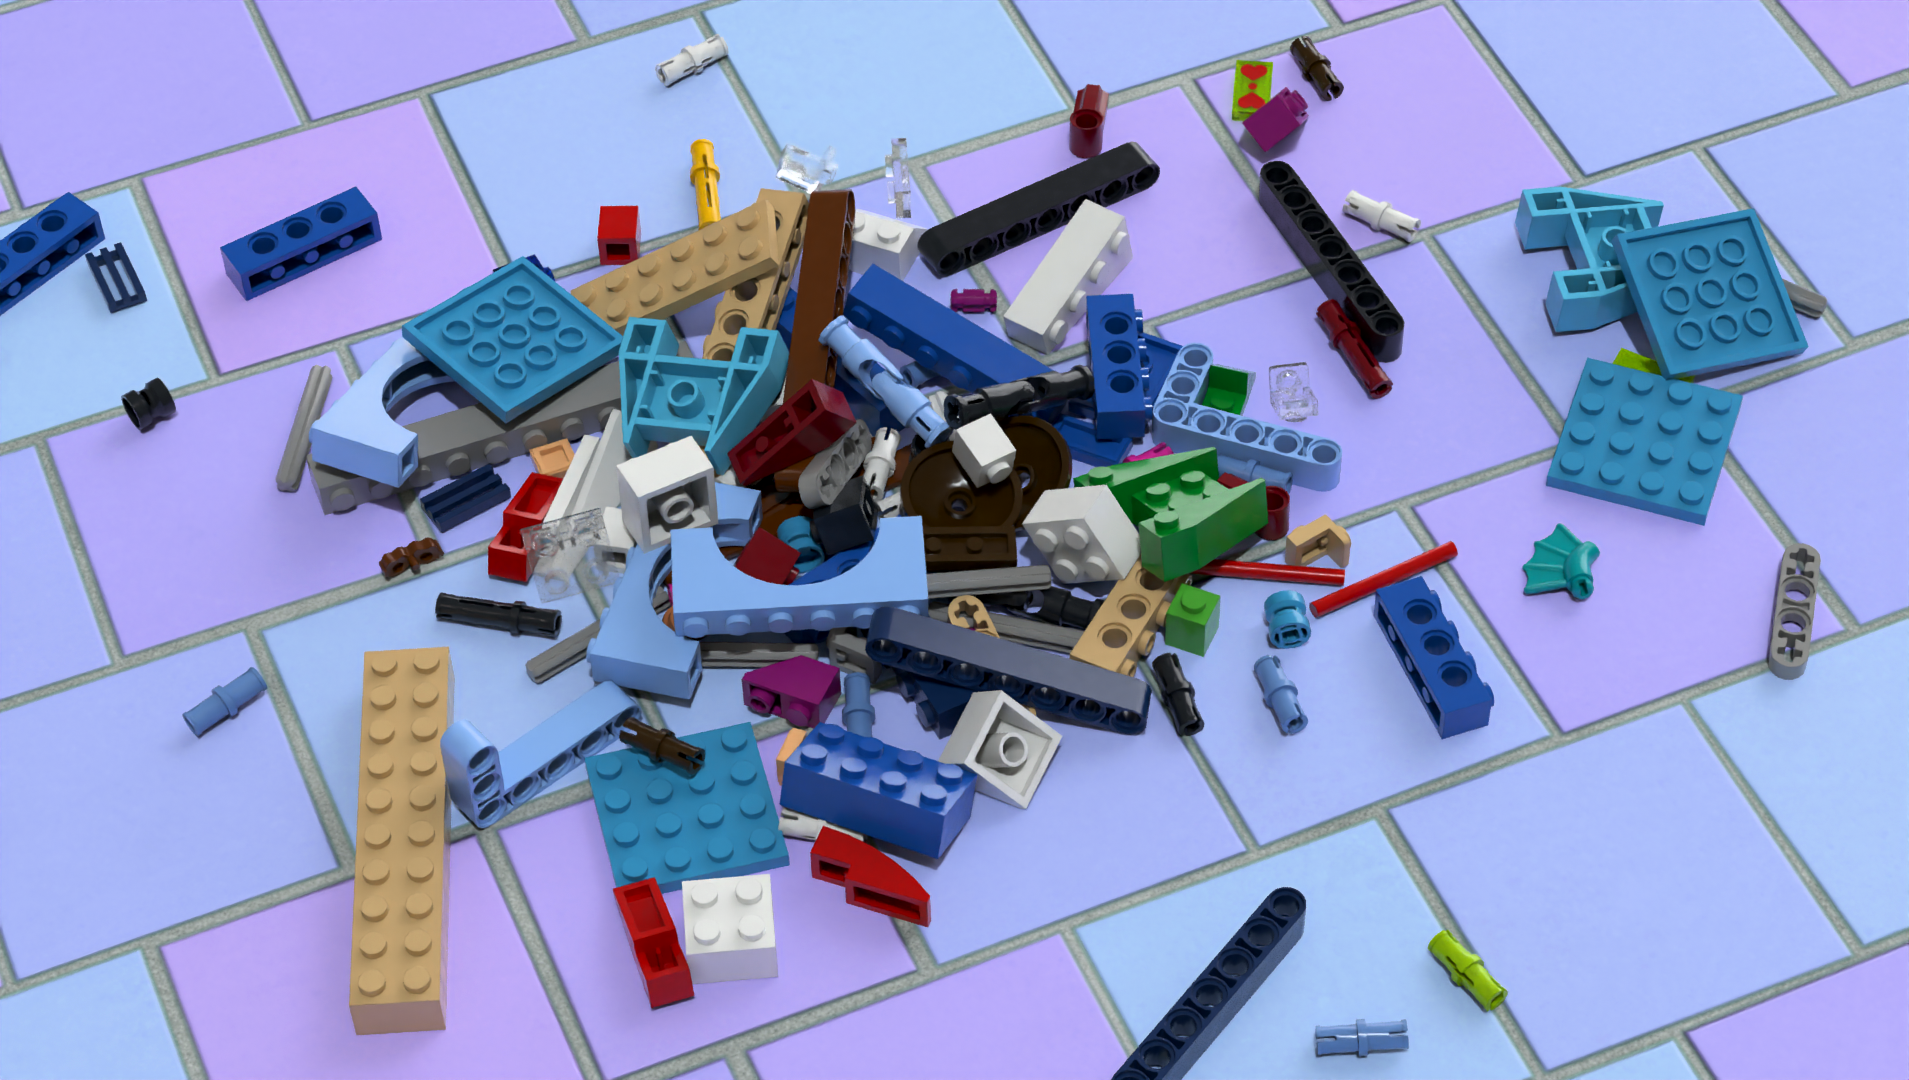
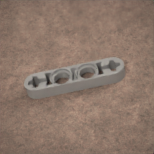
[798,419,872,509]
[1768,543,1821,680]

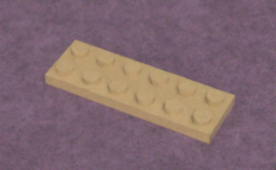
[571,199,779,336]

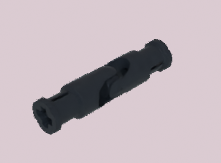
[943,365,1095,430]
[939,570,1104,629]

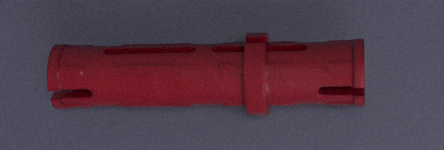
[1316,299,1393,399]

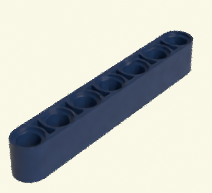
[865,607,1152,735]
[1111,887,1306,1080]

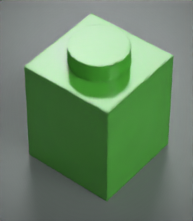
[1165,583,1221,657]

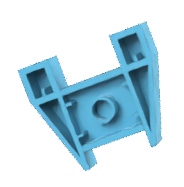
[1515,187,1664,332]
[619,317,789,475]

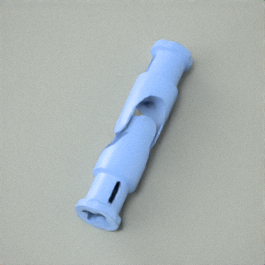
[818,315,954,448]

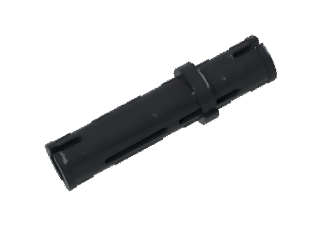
[435,592,562,637]

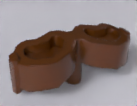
[379,537,444,578]

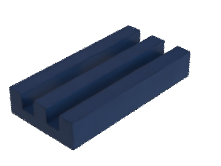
[85,242,147,313]
[420,464,511,533]

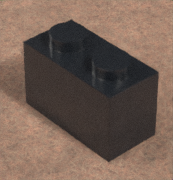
[810,475,878,555]

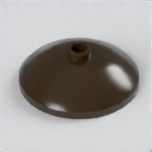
[996,415,1072,532]
[900,441,1023,527]

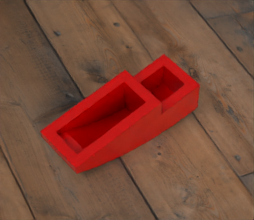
[488,472,563,582]
[810,826,931,928]
[613,877,695,1008]

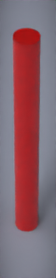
[1309,541,1458,618]
[1189,559,1345,586]

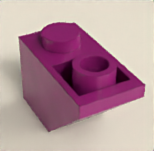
[1242,87,1309,152]
[742,655,841,729]

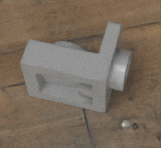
[826,627,882,684]

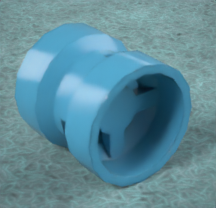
[777,516,825,574]
[1264,590,1311,649]

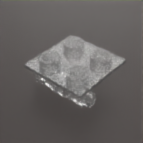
[520,507,619,604]

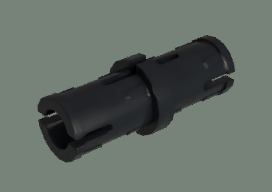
[1152,653,1205,736]

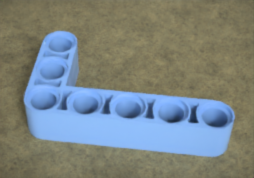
[1152,342,1342,492]
[440,680,642,828]

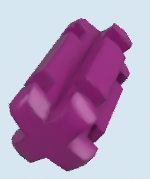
[950,289,997,312]

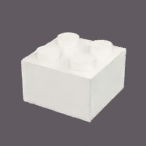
[616,436,719,554]
[1022,485,1141,584]
[682,874,778,984]

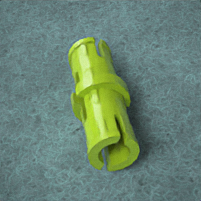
[1428,930,1508,1011]

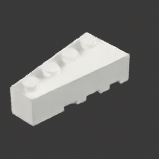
[1003,199,1133,355]

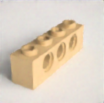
[1070,554,1192,677]

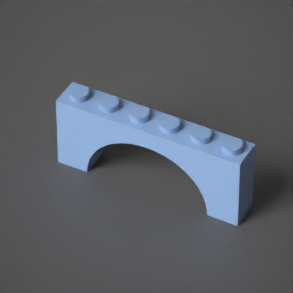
[309,309,455,488]
[586,482,763,700]
[670,516,928,638]

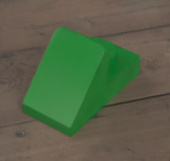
[1202,364,1256,416]

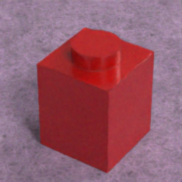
[597,206,641,265]

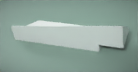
[534,409,658,581]

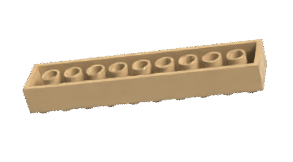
[349,647,455,1035]

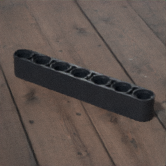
[917,141,1160,277]
[1259,161,1405,363]

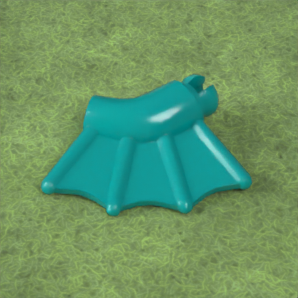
[1522,523,1600,599]

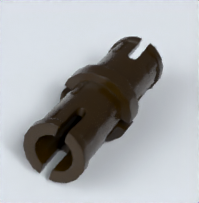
[1290,36,1344,101]
[619,717,705,774]

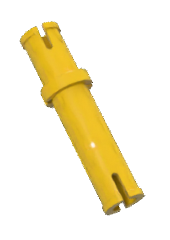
[690,139,721,230]

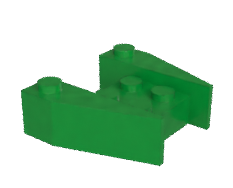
[1073,447,1268,582]

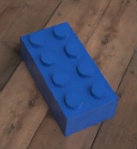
[779,722,977,859]

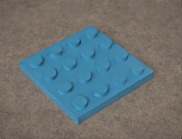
[1611,208,1809,380]
[402,256,623,423]
[1546,358,1743,526]
[584,722,790,894]

